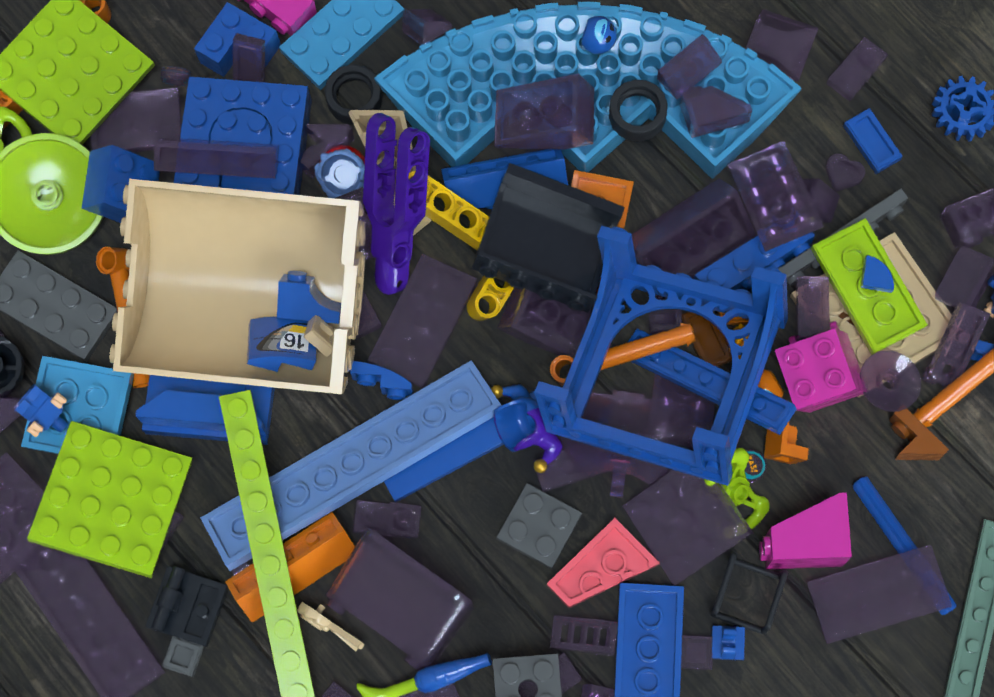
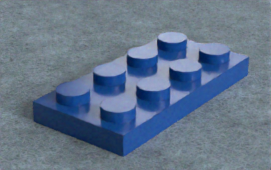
[614,583,684,697]

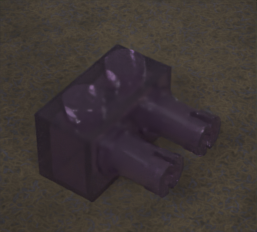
[940,188,994,249]

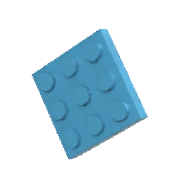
[21,356,134,454]

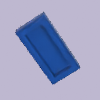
[843,108,903,174]

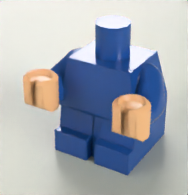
[14,384,68,437]

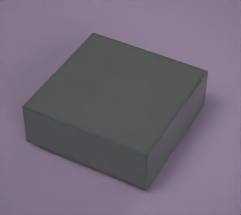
[162,636,204,678]

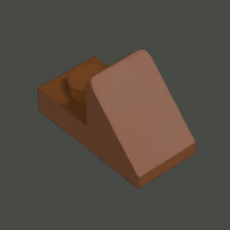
[889,405,949,460]

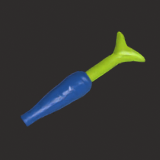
[357,653,492,697]

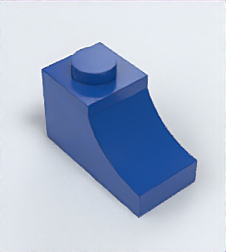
[277,271,341,324]

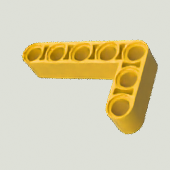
[408,171,514,321]

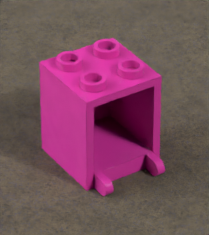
[775,321,868,413]

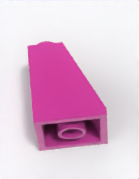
[759,492,852,569]

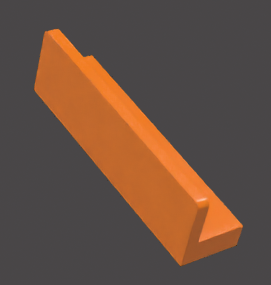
[225,512,358,622]

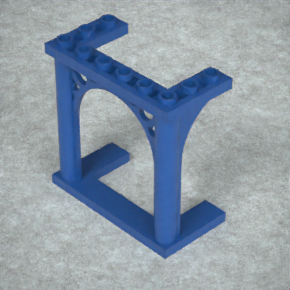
[534,226,788,486]

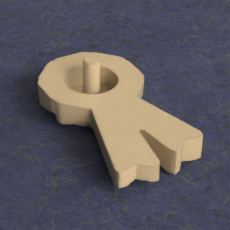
[297,602,365,651]

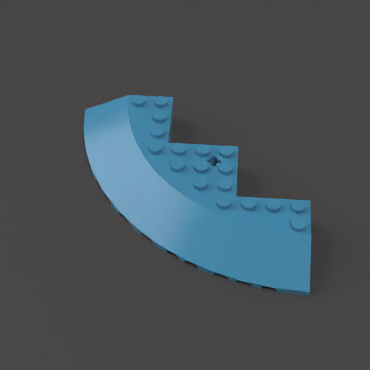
[374,2,802,179]

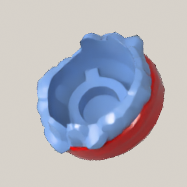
[314,145,365,200]

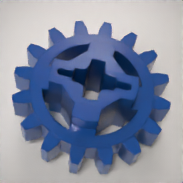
[932,76,994,142]

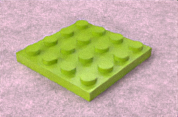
[0,0,155,145]
[27,421,192,579]

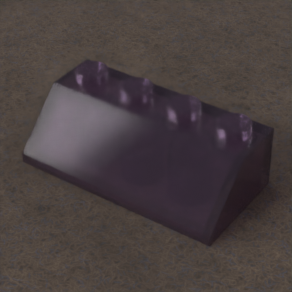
[632,178,757,300]

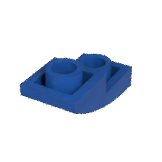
[350,361,414,400]

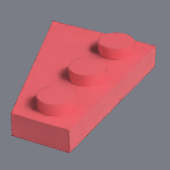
[547,518,660,608]

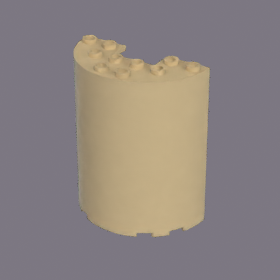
[109,179,366,394]

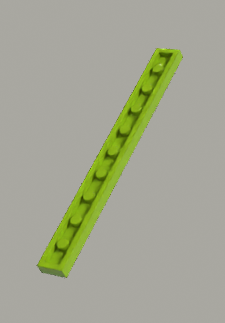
[219,390,315,697]

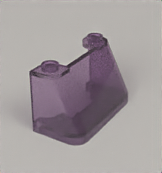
[325,528,474,671]

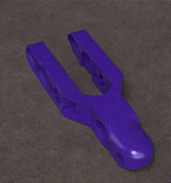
[363,113,430,295]

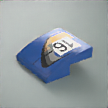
[247,317,316,372]

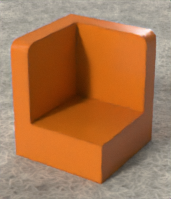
[764,422,809,465]

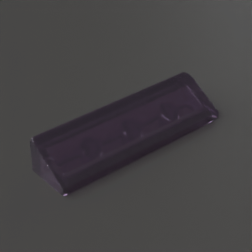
[154,137,279,179]

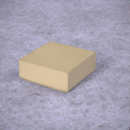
[304,315,335,357]

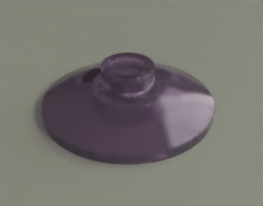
[860,350,921,412]

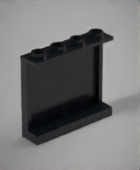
[471,163,625,313]

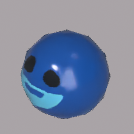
[581,16,617,54]

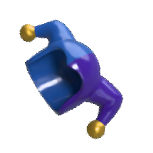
[491,384,563,473]

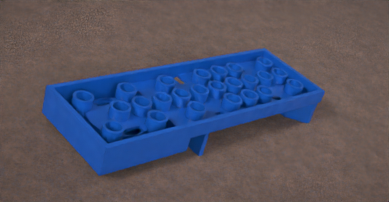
[136,77,312,445]

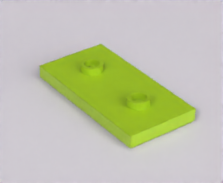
[810,218,928,355]

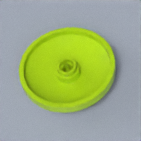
[0,133,104,255]

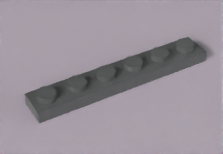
[749,189,908,293]

